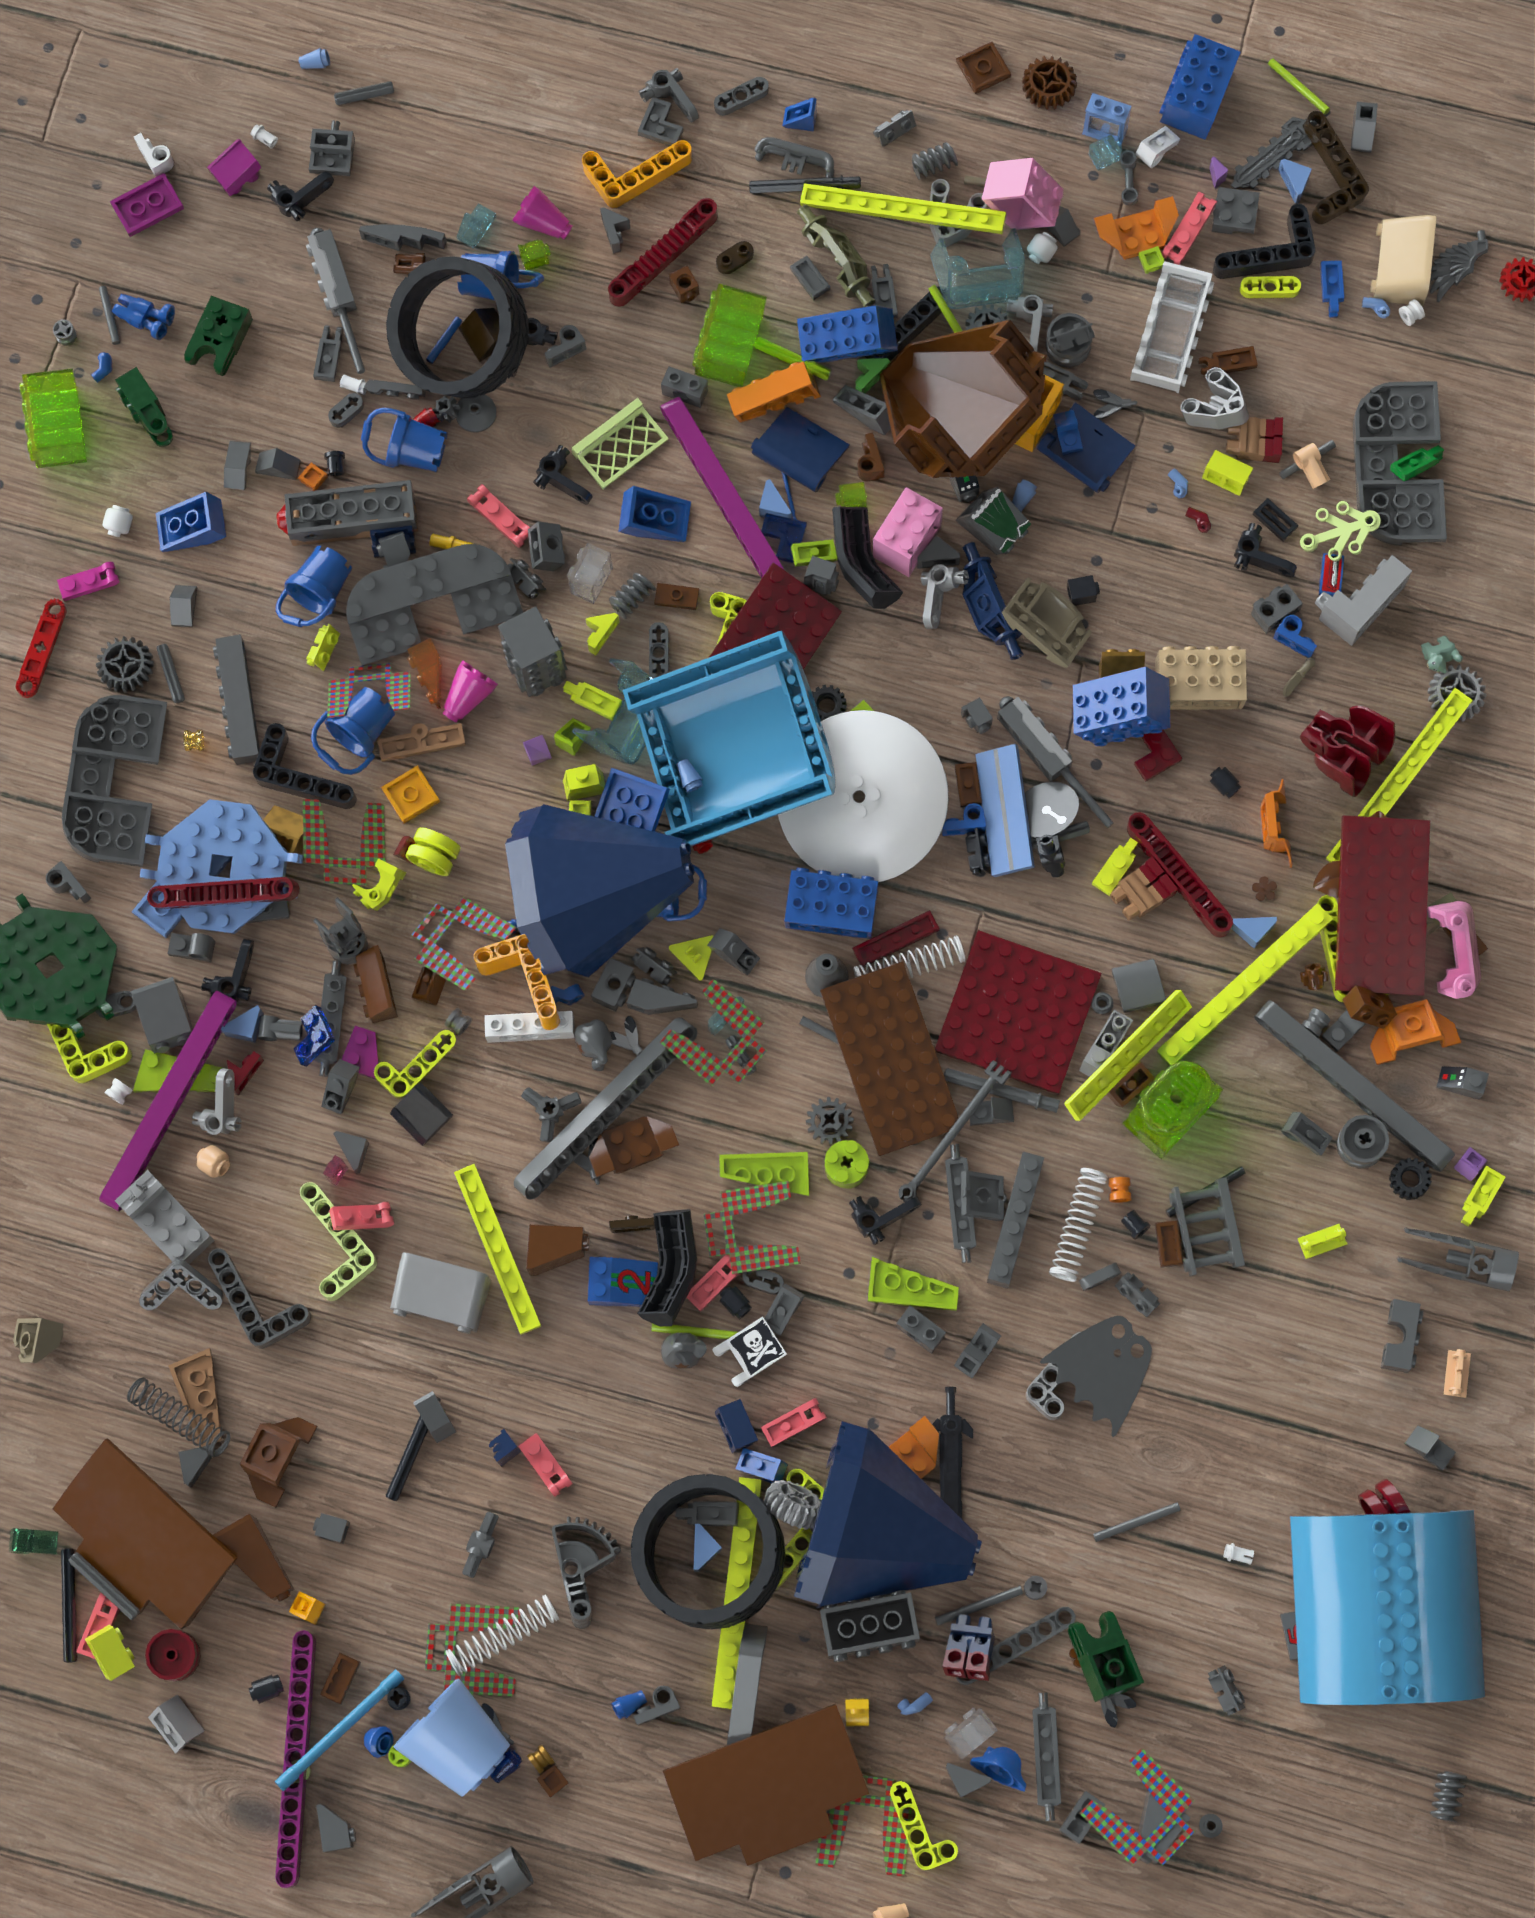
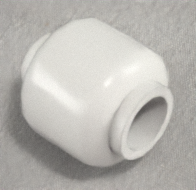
[1027,232,1058,264]
[102,505,133,537]

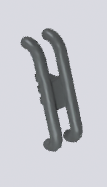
[755,137,834,178]

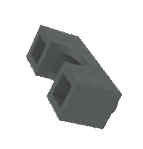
[1381,1299,1423,1373]

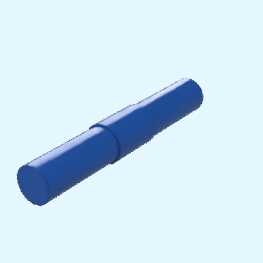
[426,317,463,364]

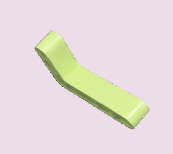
[300,1182,377,1301]

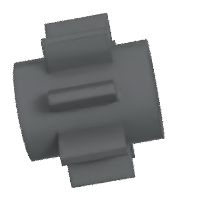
[433,395,461,423]

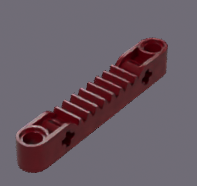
[608,198,718,307]
[1127,812,1233,938]
[147,877,300,909]

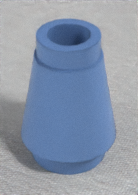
[299,48,330,69]
[1012,479,1037,512]
[676,759,703,793]

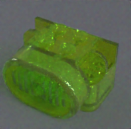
[1122,1061,1224,1160]

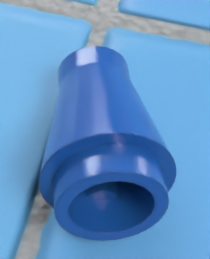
[611,1690,647,1720]

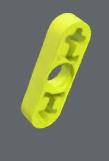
[1240,276,1301,298]

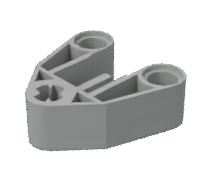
[929,179,988,247]
[1180,367,1249,429]

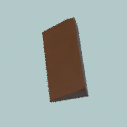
[412,966,446,1005]

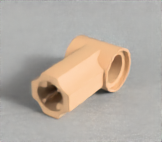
[1293,443,1330,489]

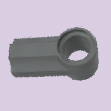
[258,1015,303,1041]

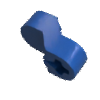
[543,984,585,1005]

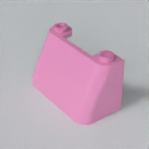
[1427,901,1481,999]

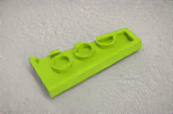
[133,1049,226,1093]
[719,1152,809,1196]
[868,1257,959,1311]

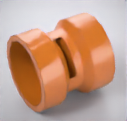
[1108,1177,1132,1203]

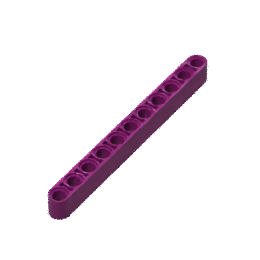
[660,396,784,578]
[99,991,237,1212]
[275,1630,316,1888]

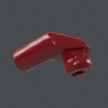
[1185,507,1211,533]

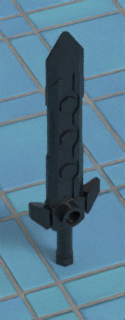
[932,1387,973,1519]

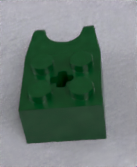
[115,367,173,447]

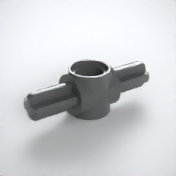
[462,1512,499,1578]

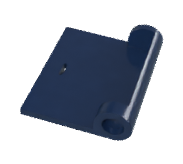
[1037,402,1136,493]
[751,407,850,493]

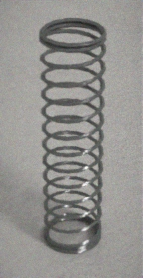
[127,1377,231,1457]

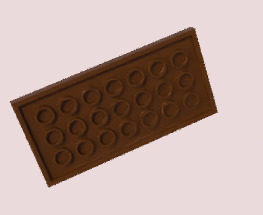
[820,961,959,1157]

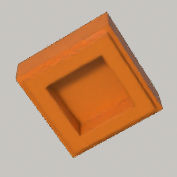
[298,462,328,491]

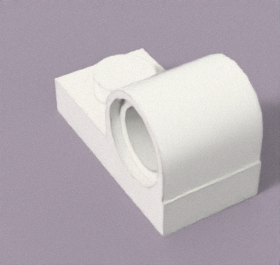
[1136,126,1180,168]
[134,133,174,177]

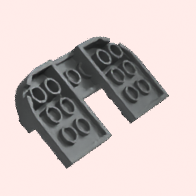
[1353,381,1447,546]
[346,544,523,666]
[62,695,167,867]

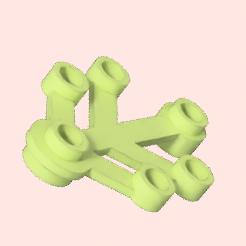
[1300,501,1381,562]

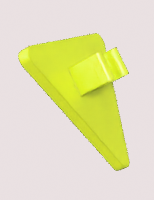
[669,935,714,981]

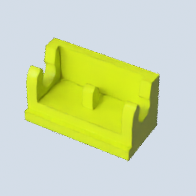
[1202,450,1253,496]

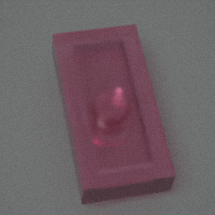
[323,1155,348,1186]

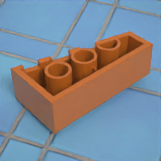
[727,361,821,423]

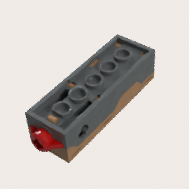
[277,480,418,546]

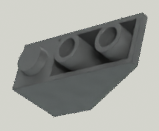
[627,978,698,1015]

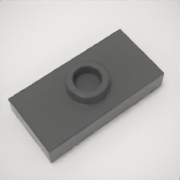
[247,901,290,923]

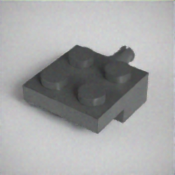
[309,120,355,176]
[1200,187,1260,234]

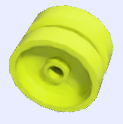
[405,827,461,876]

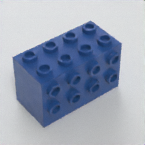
[1159,34,1240,140]
[1073,667,1171,746]
[784,868,878,939]

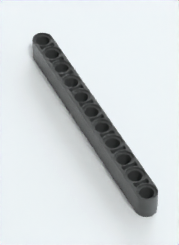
[1254,1000,1455,1172]
[514,1017,697,1200]

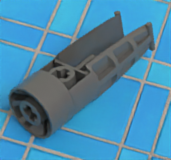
[313,897,368,965]
[1397,1227,1519,1292]
[411,1846,534,1918]

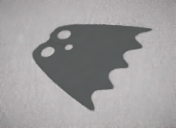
[1040,1316,1152,1437]

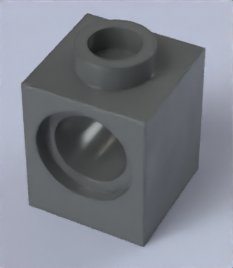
[313,1513,350,1544]

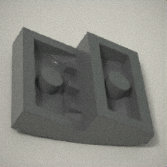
[1112,959,1166,1013]

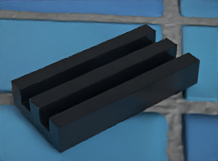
[1252,498,1299,542]

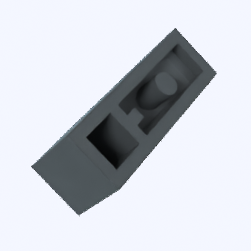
[833,385,891,435]

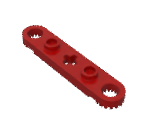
[15,598,67,698]

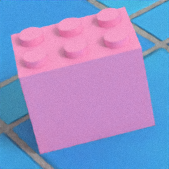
[982,158,1063,230]
[873,487,943,577]

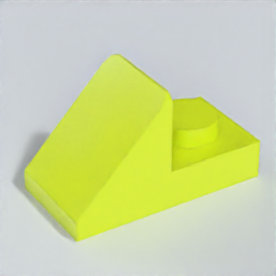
[586,613,620,656]

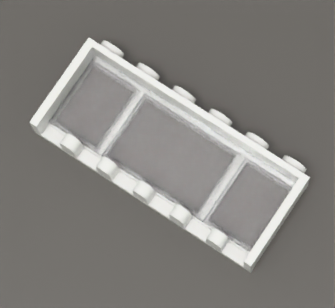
[1130,261,1214,393]

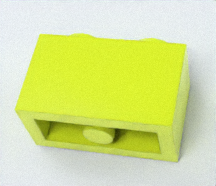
[85,1625,135,1681]

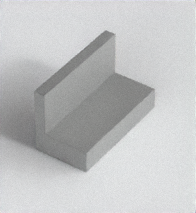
[148,1695,204,1754]

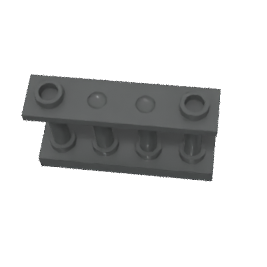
[1169,1177,1245,1277]

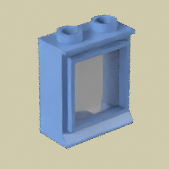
[1082,93,1131,147]

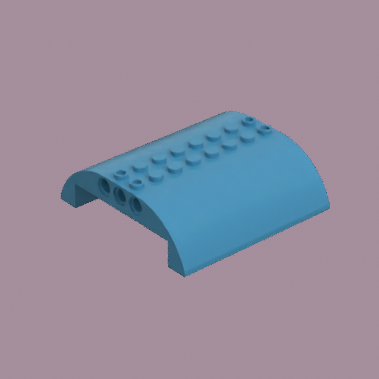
[623,631,836,846]
[1290,1510,1485,1705]

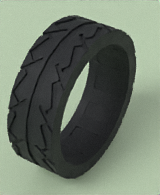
[386,256,529,399]
[631,1474,785,1630]

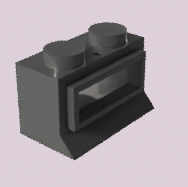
[804,556,839,595]

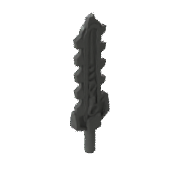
[1231,111,1331,189]

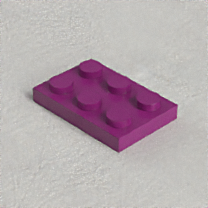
[110,173,184,237]

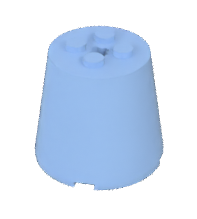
[393,1678,510,1797]

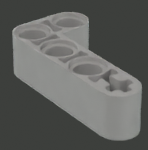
[1026,1332,1080,1420]

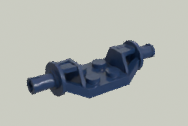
[962,542,1024,660]

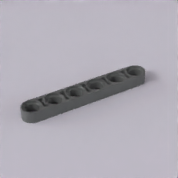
[956,1607,1076,1685]

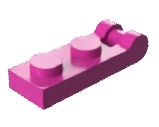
[57,562,120,601]

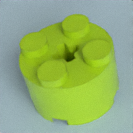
[825,1140,869,1189]

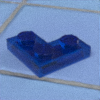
[761,513,807,563]
[293,1005,336,1067]

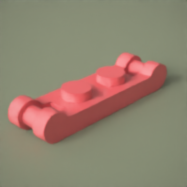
[1162,191,1217,265]
[467,484,530,548]

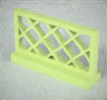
[571,398,669,489]

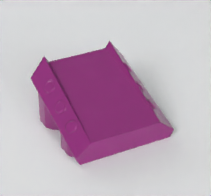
[207,139,261,197]

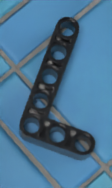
[1213,204,1315,279]
[865,286,948,361]
[253,723,357,809]

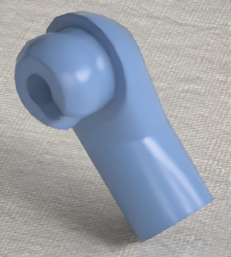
[1362,297,1390,318]
[1168,468,1188,498]
[897,1692,933,1715]

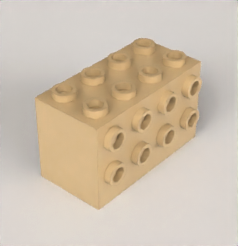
[1155,646,1247,710]

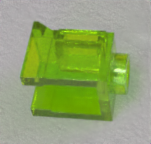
[518,239,551,270]
[835,482,867,507]

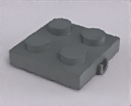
[961,1170,1007,1221]

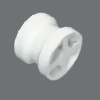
[1399,299,1425,326]
[105,1078,133,1105]

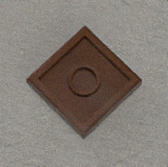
[956,42,1011,94]

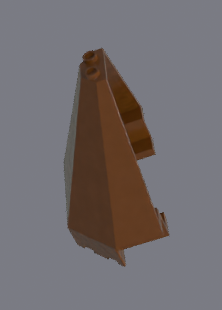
[880,320,1047,478]

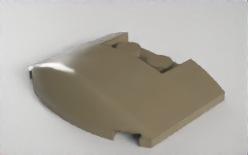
[1002,578,1091,668]

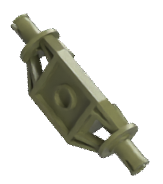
[797,205,876,307]

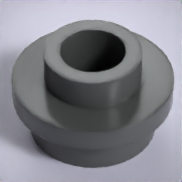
[1091,992,1113,1014]
[1199,1814,1222,1838]

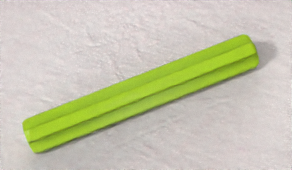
[754,337,831,380]

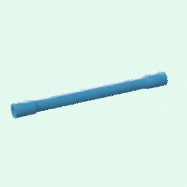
[274,1669,404,1792]

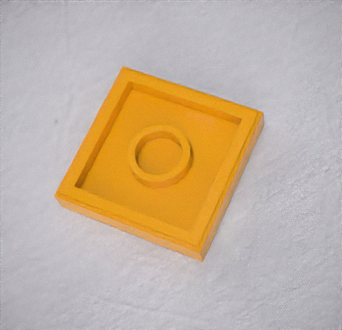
[381,765,440,824]

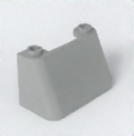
[390,1252,491,1334]

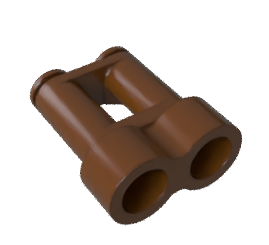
[393,253,426,274]

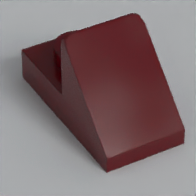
[227,1051,264,1096]

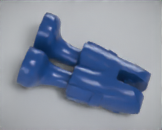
[112,294,175,340]

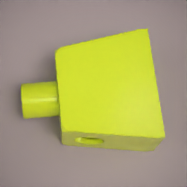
[563,764,605,801]

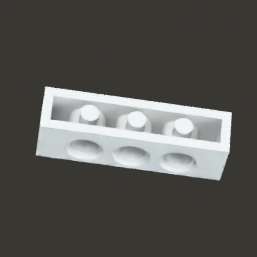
[485,1011,575,1043]

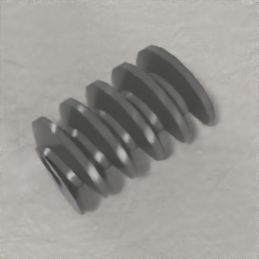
[912,142,958,180]
[609,573,656,619]
[1430,1771,1467,1823]

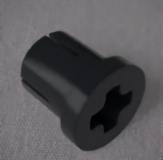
[324,451,345,476]
[1121,1210,1151,1240]
[387,1687,411,1710]

